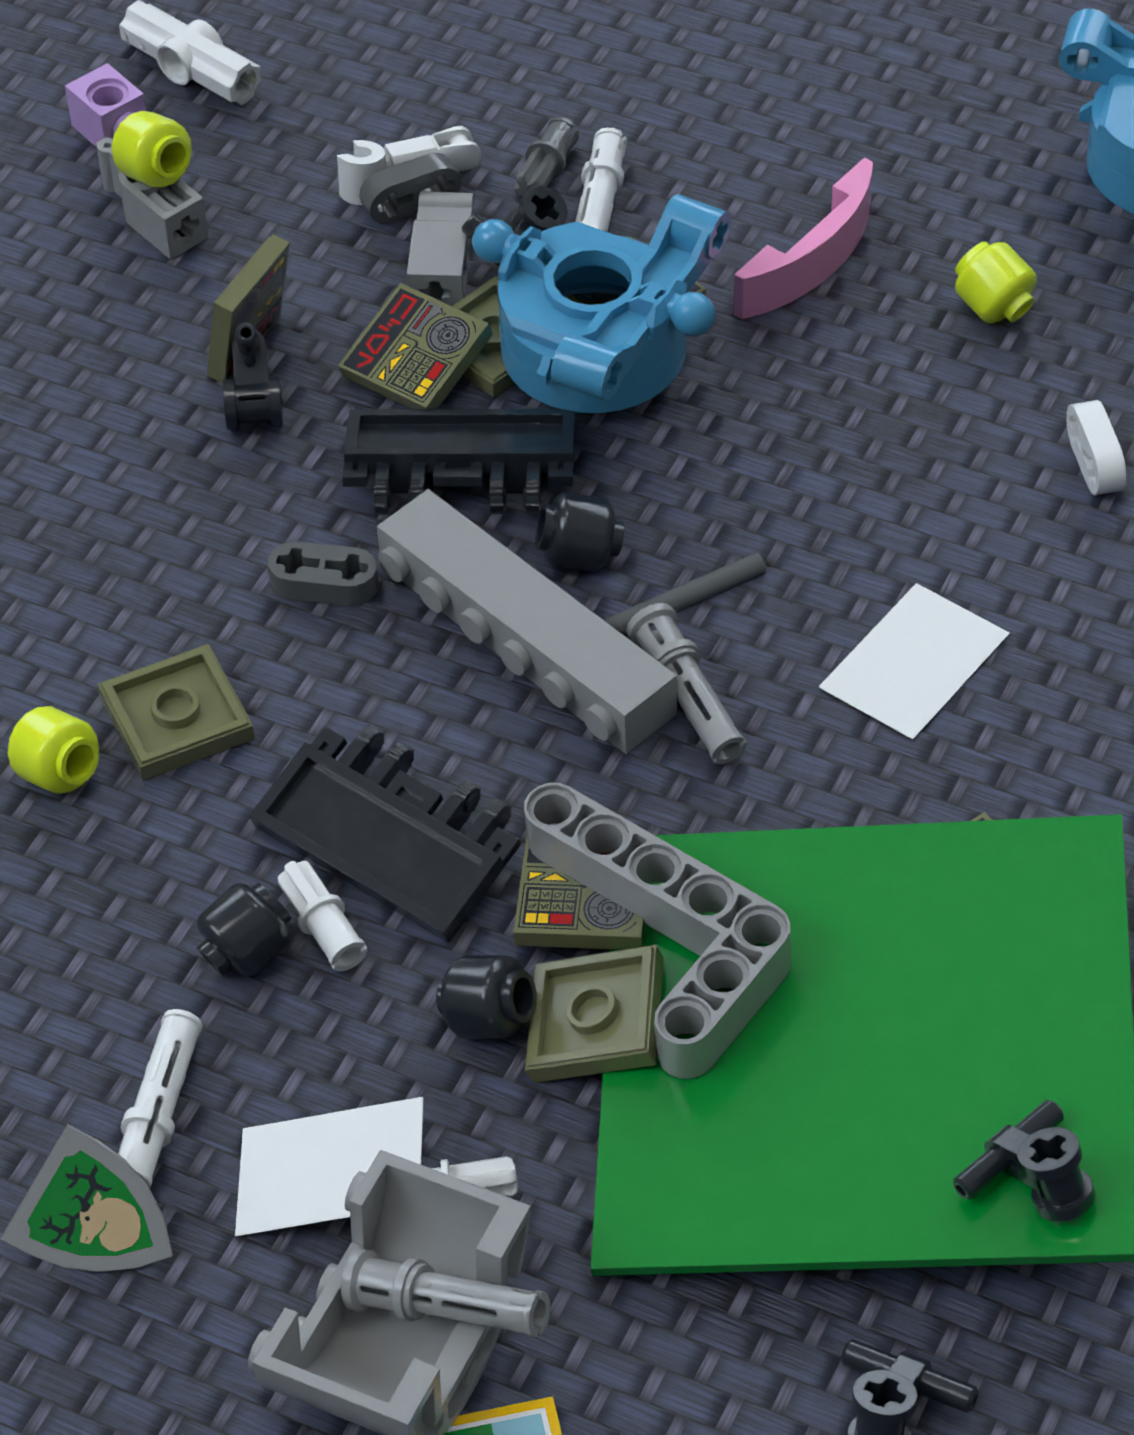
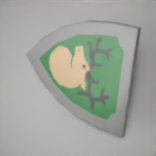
[1,1124,173,1272]

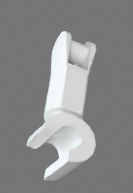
[337,126,482,205]

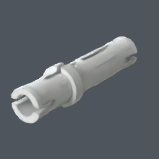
[575,127,627,232]
[118,1009,203,1188]

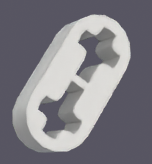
[1066,400,1126,495]

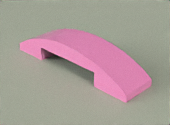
[733,158,873,319]

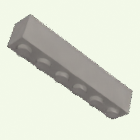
[377,489,677,754]

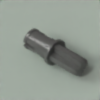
[514,117,579,196]

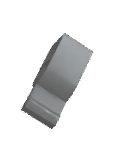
[96,137,209,260]
[407,192,474,306]

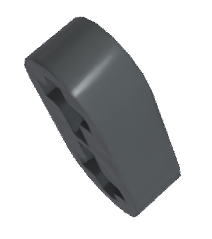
[359,153,462,224]
[268,542,378,606]

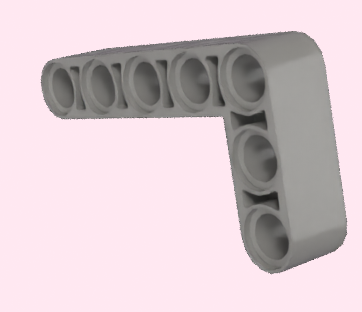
[524,783,791,1079]

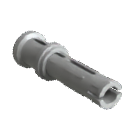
[626,603,747,764]
[340,1248,550,1337]

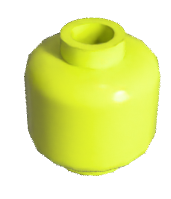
[111,111,192,188]
[955,241,1037,324]
[7,706,99,794]

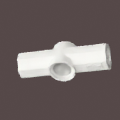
[119,0,262,106]

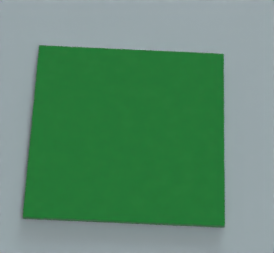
[591,814,1134,1276]

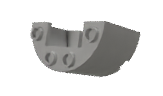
[248,1150,531,1435]

